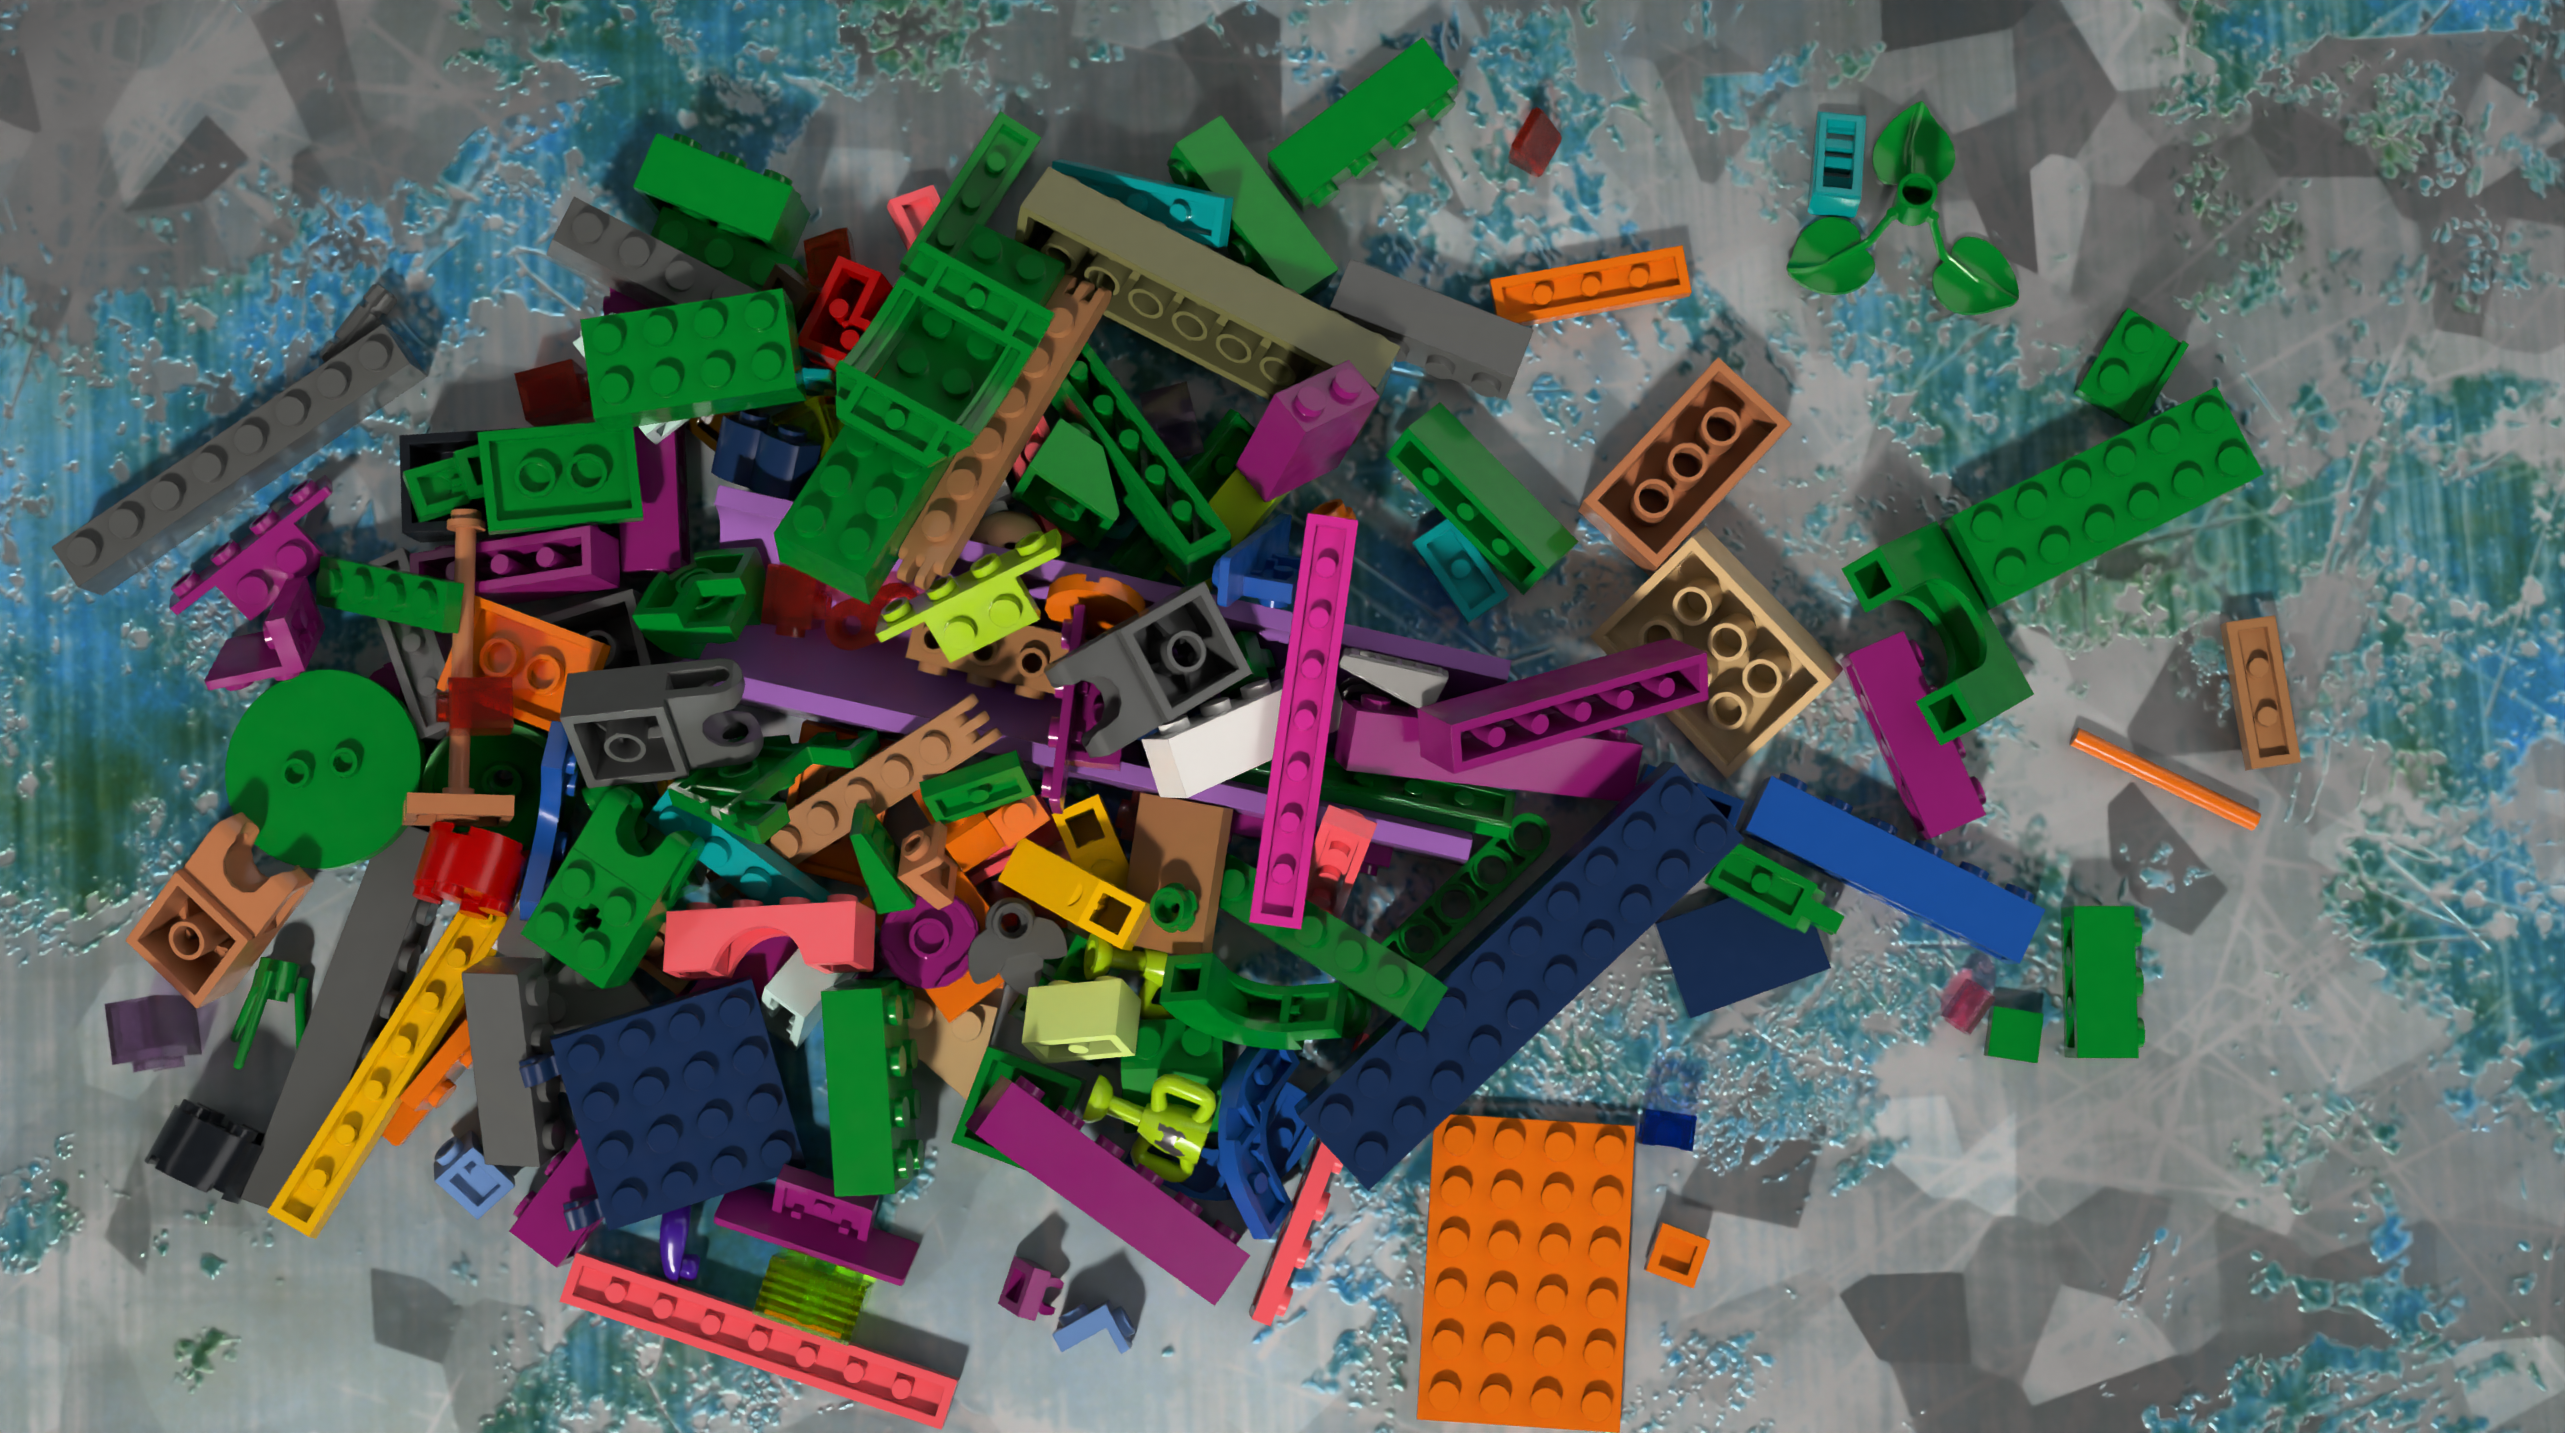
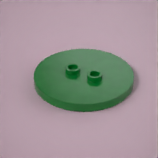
[225,669,427,870]

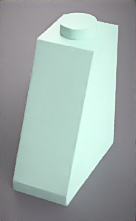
[760,924,880,1051]

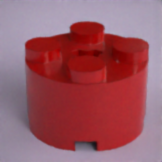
[412,821,531,920]

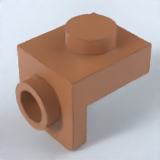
[897,821,958,910]

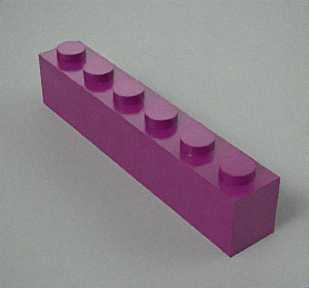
[603,288,691,579]
[1417,638,1709,774]
[1333,694,1643,801]
[965,1075,1250,1306]

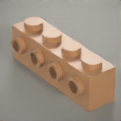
[906,622,1091,700]

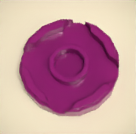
[880,894,980,989]

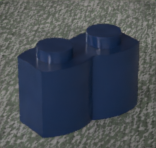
[711,409,821,501]

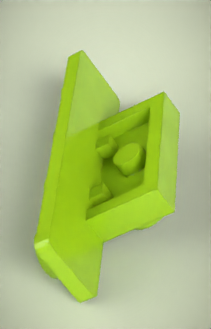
[875,529,1062,663]

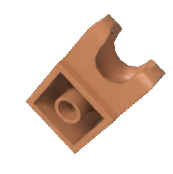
[125,812,314,1009]

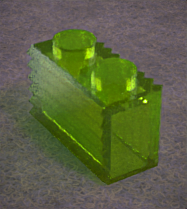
[752,1249,874,1346]

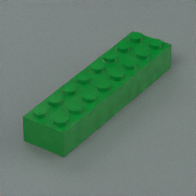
[774,223,1065,605]

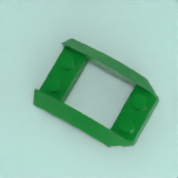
[835,240,1055,468]

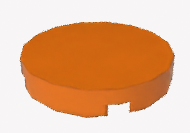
[1045,573,1146,639]

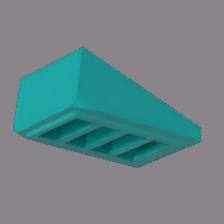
[1807,111,1866,218]

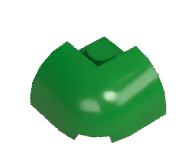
[632,547,767,659]

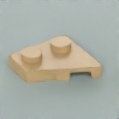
[906,985,1000,1100]

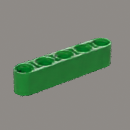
[1381,812,1551,968]

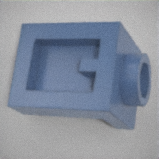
[433,1130,515,1220]

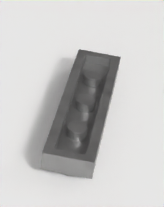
[368,547,472,745]

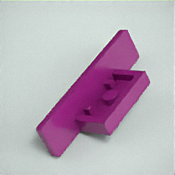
[169,475,333,621]
[1041,604,1123,814]
[714,1164,919,1286]

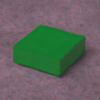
[1984,1006,2044,1063]

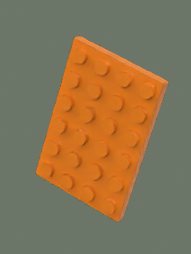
[1416,1114,1635,1433]

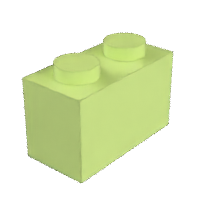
[1022,976,1141,1064]

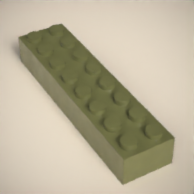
[1014,166,1401,444]

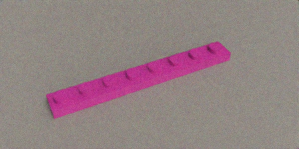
[1249,513,1358,930]

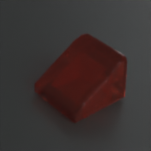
[1508,107,1562,177]
[803,227,856,288]

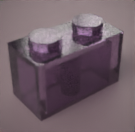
[104,995,202,1073]

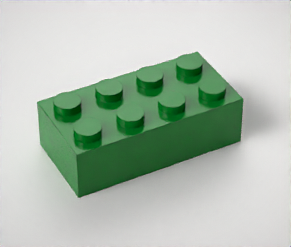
[580,288,807,431]
[821,977,925,1197]

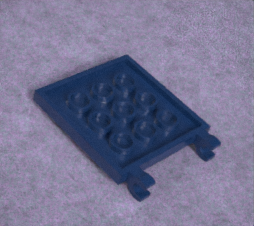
[519,975,807,1231]

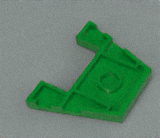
[667,729,881,844]

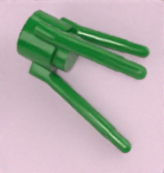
[230,957,310,1070]

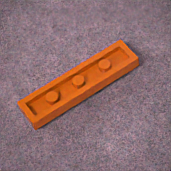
[1489,245,1692,326]

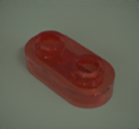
[825,582,920,651]

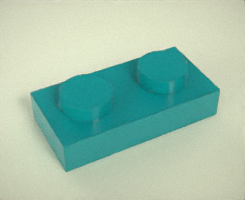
[1412,519,1509,625]

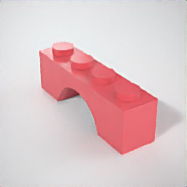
[663,894,876,981]

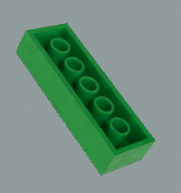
[1939,386,2264,611]

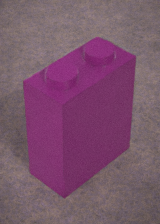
[1235,360,1380,503]

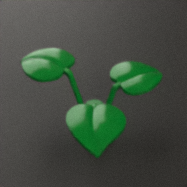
[1786,101,2019,315]

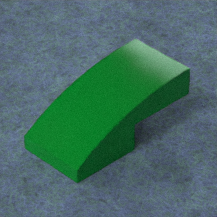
[403,444,485,523]

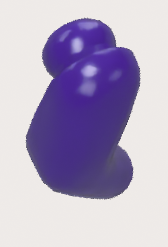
[659,1205,700,1283]

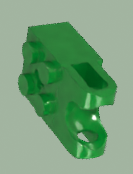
[520,785,705,990]

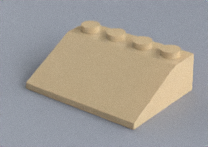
[1590,526,1844,779]

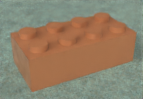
[1578,357,1792,577]

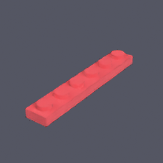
[1249,1032,1370,1327]

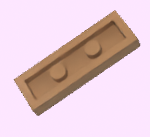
[2220,615,2301,771]

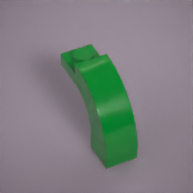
[1159,953,1348,1050]

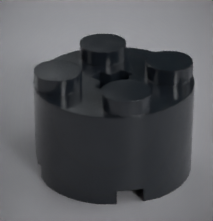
[144,1099,265,1204]

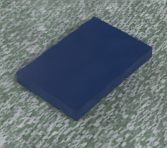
[1654,897,1831,1018]

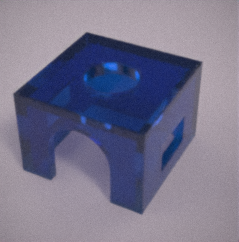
[1636,1107,1697,1151]

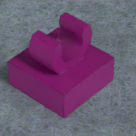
[998,1255,1064,1321]

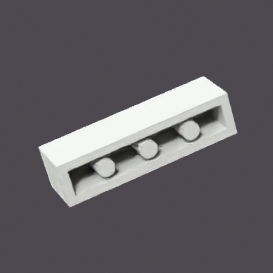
[1141,668,1343,798]

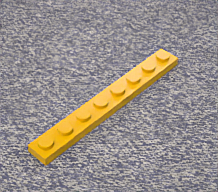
[267,879,524,1239]

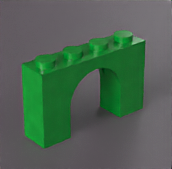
[1842,521,2034,746]

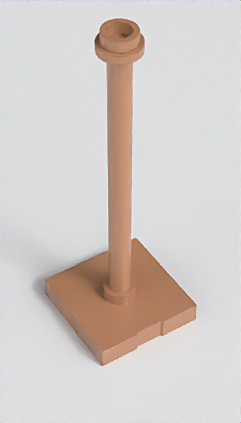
[402,509,515,828]

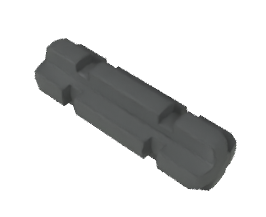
[319,284,397,362]

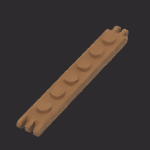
[897,274,1112,590]
[705,693,1003,899]

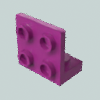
[204,576,326,691]

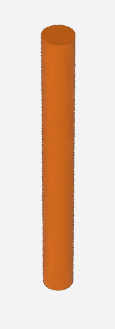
[2069,727,2261,831]

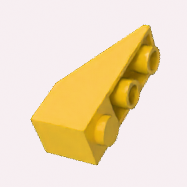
[1052,794,1130,948]
[998,837,1150,951]

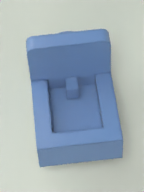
[1052,1299,1136,1354]

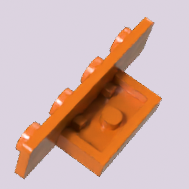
[382,1003,473,1146]

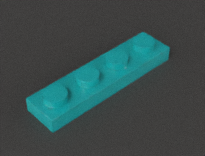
[1052,159,1234,248]
[644,779,832,906]

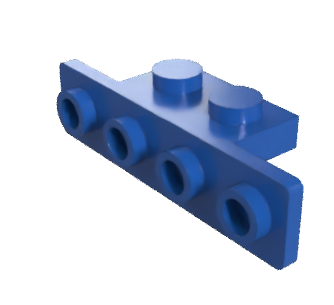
[1212,513,1301,608]

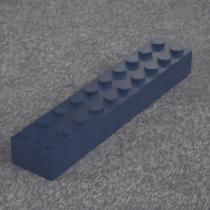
[1294,761,1745,1191]

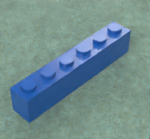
[1739,773,2046,964]

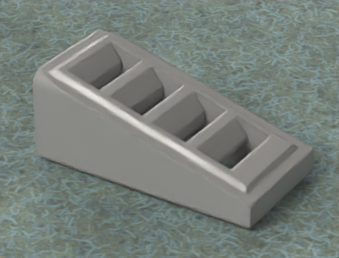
[1339,647,1449,708]

